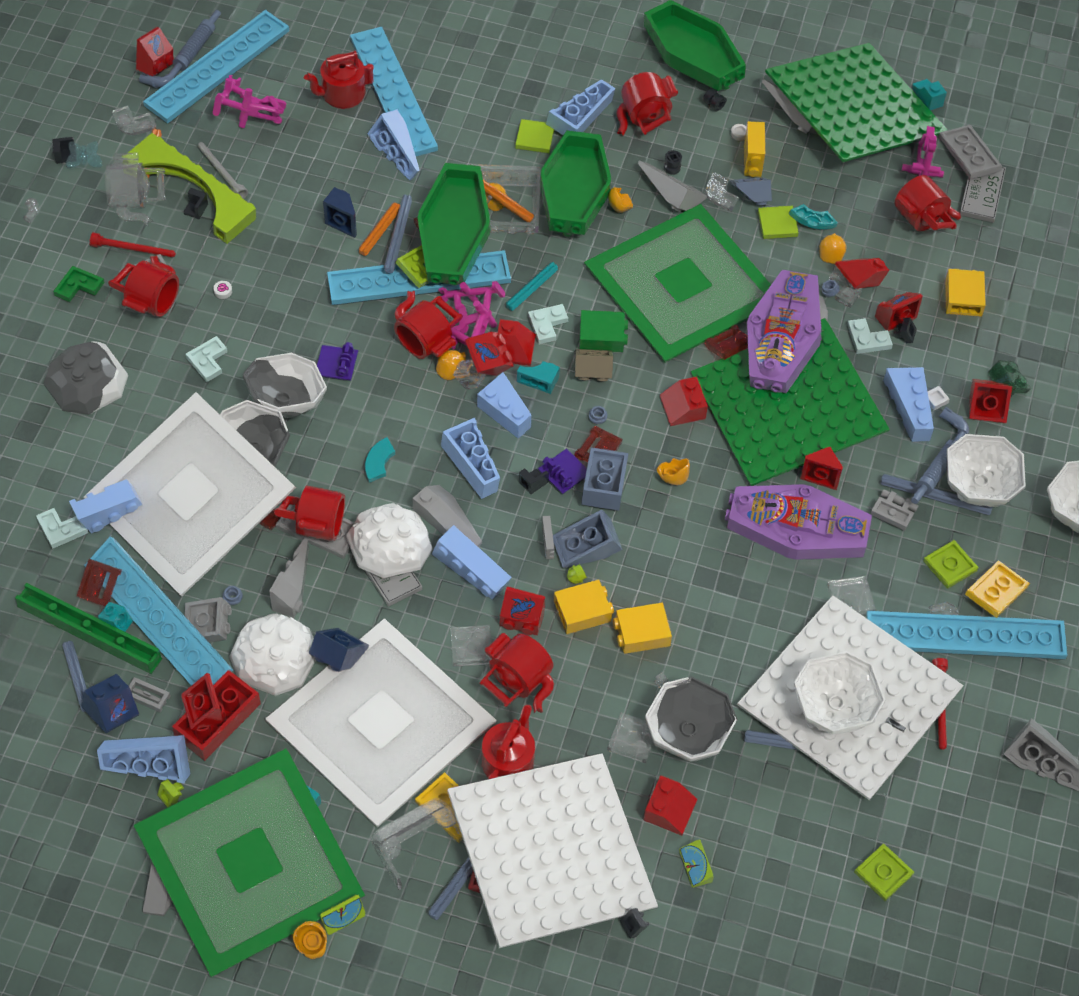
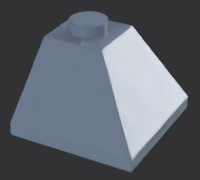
[730,177,772,205]

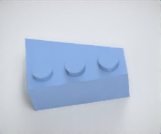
[477,372,531,438]
[69,479,142,534]

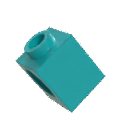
[98,602,133,632]

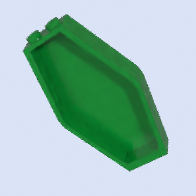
[644,0,746,91]
[540,130,611,237]
[418,163,491,285]

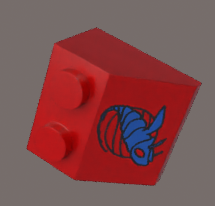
[136,27,174,76]
[875,292,923,331]
[465,332,513,376]
[500,586,545,636]

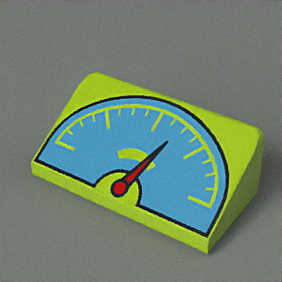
[679,839,714,888]
[320,895,365,935]

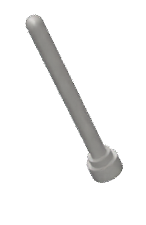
[198,142,248,199]

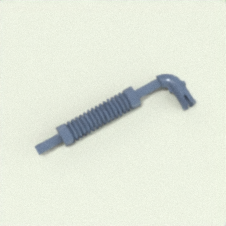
[139,10,221,88]
[911,407,969,504]

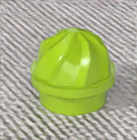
[567,564,587,584]

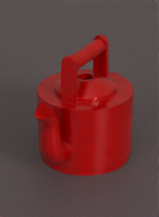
[303,50,374,109]
[616,72,678,136]
[894,175,961,231]
[108,256,179,317]
[394,291,463,359]
[274,485,345,541]
[479,633,554,713]
[482,705,535,779]

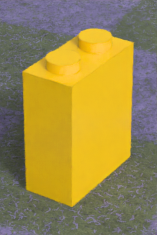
[744,121,765,177]
[945,269,986,317]
[554,580,614,635]
[613,602,672,654]

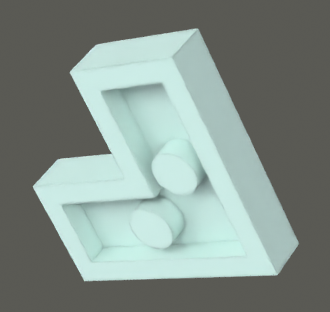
[528,304,568,344]
[847,318,893,354]
[186,336,227,382]
[36,508,88,549]

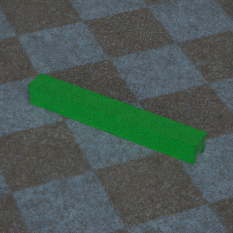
[15,583,162,674]

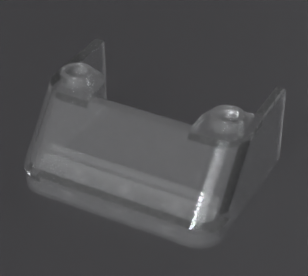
[371,798,465,890]

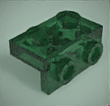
[988,360,1031,397]

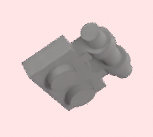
[870,489,919,531]

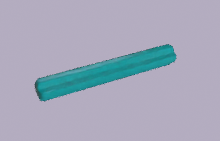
[506,262,558,311]

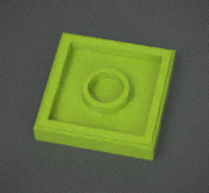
[515,119,554,153]
[758,206,799,239]
[923,540,979,589]
[854,843,915,901]

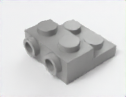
[185,597,232,642]

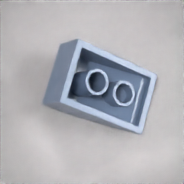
[581,448,628,511]
[553,509,623,568]

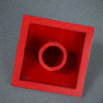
[800,446,843,490]
[181,673,223,730]

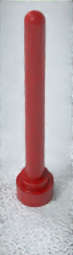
[90,232,176,257]
[932,658,948,750]

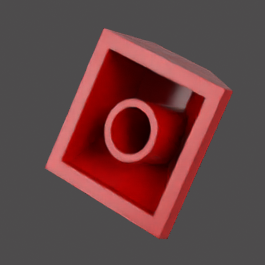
[835,258,890,289]
[498,319,536,366]
[969,379,1012,423]

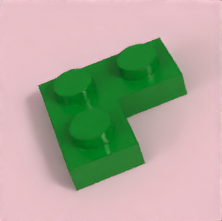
[53,266,105,302]

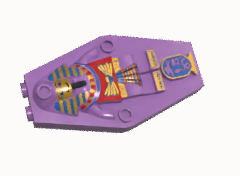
[747,270,821,393]
[725,484,872,560]

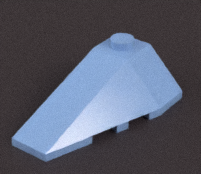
[367,110,419,180]

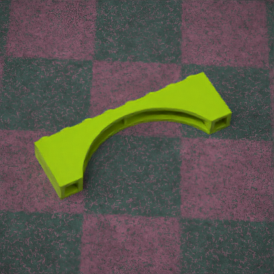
[122,133,256,244]

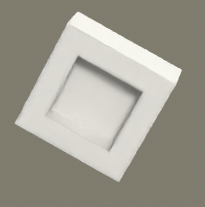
[928,386,950,411]

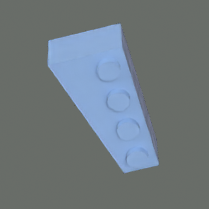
[546,79,615,135]
[883,367,934,442]
[441,418,500,499]
[432,525,512,600]
[97,735,190,783]

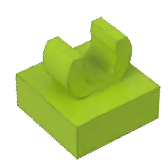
[157,779,184,807]

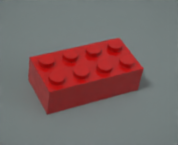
[172,670,261,761]

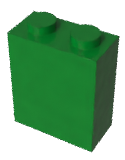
[579,310,628,352]

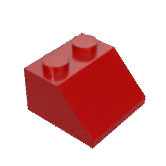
[660,377,708,426]
[644,775,697,836]

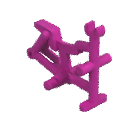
[213,75,286,128]
[901,126,944,178]
[438,281,505,350]

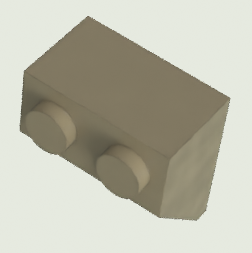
[575,349,613,381]

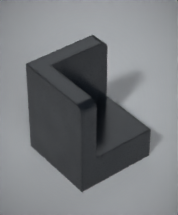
[52,137,77,164]
[183,188,209,219]
[519,468,549,495]

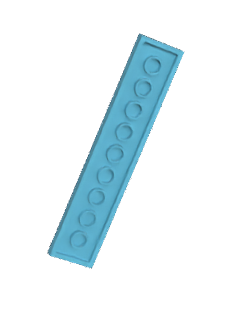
[143,10,289,123]
[350,27,438,156]
[327,250,511,305]
[84,537,233,686]
[866,611,1067,659]

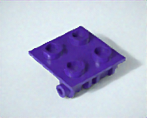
[317,342,358,381]
[538,448,587,494]

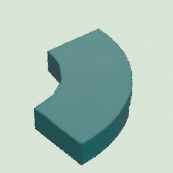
[789,204,838,229]
[365,437,395,483]

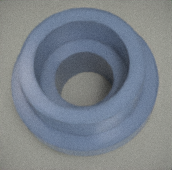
[822,280,840,297]
[589,406,607,424]
[223,586,243,605]

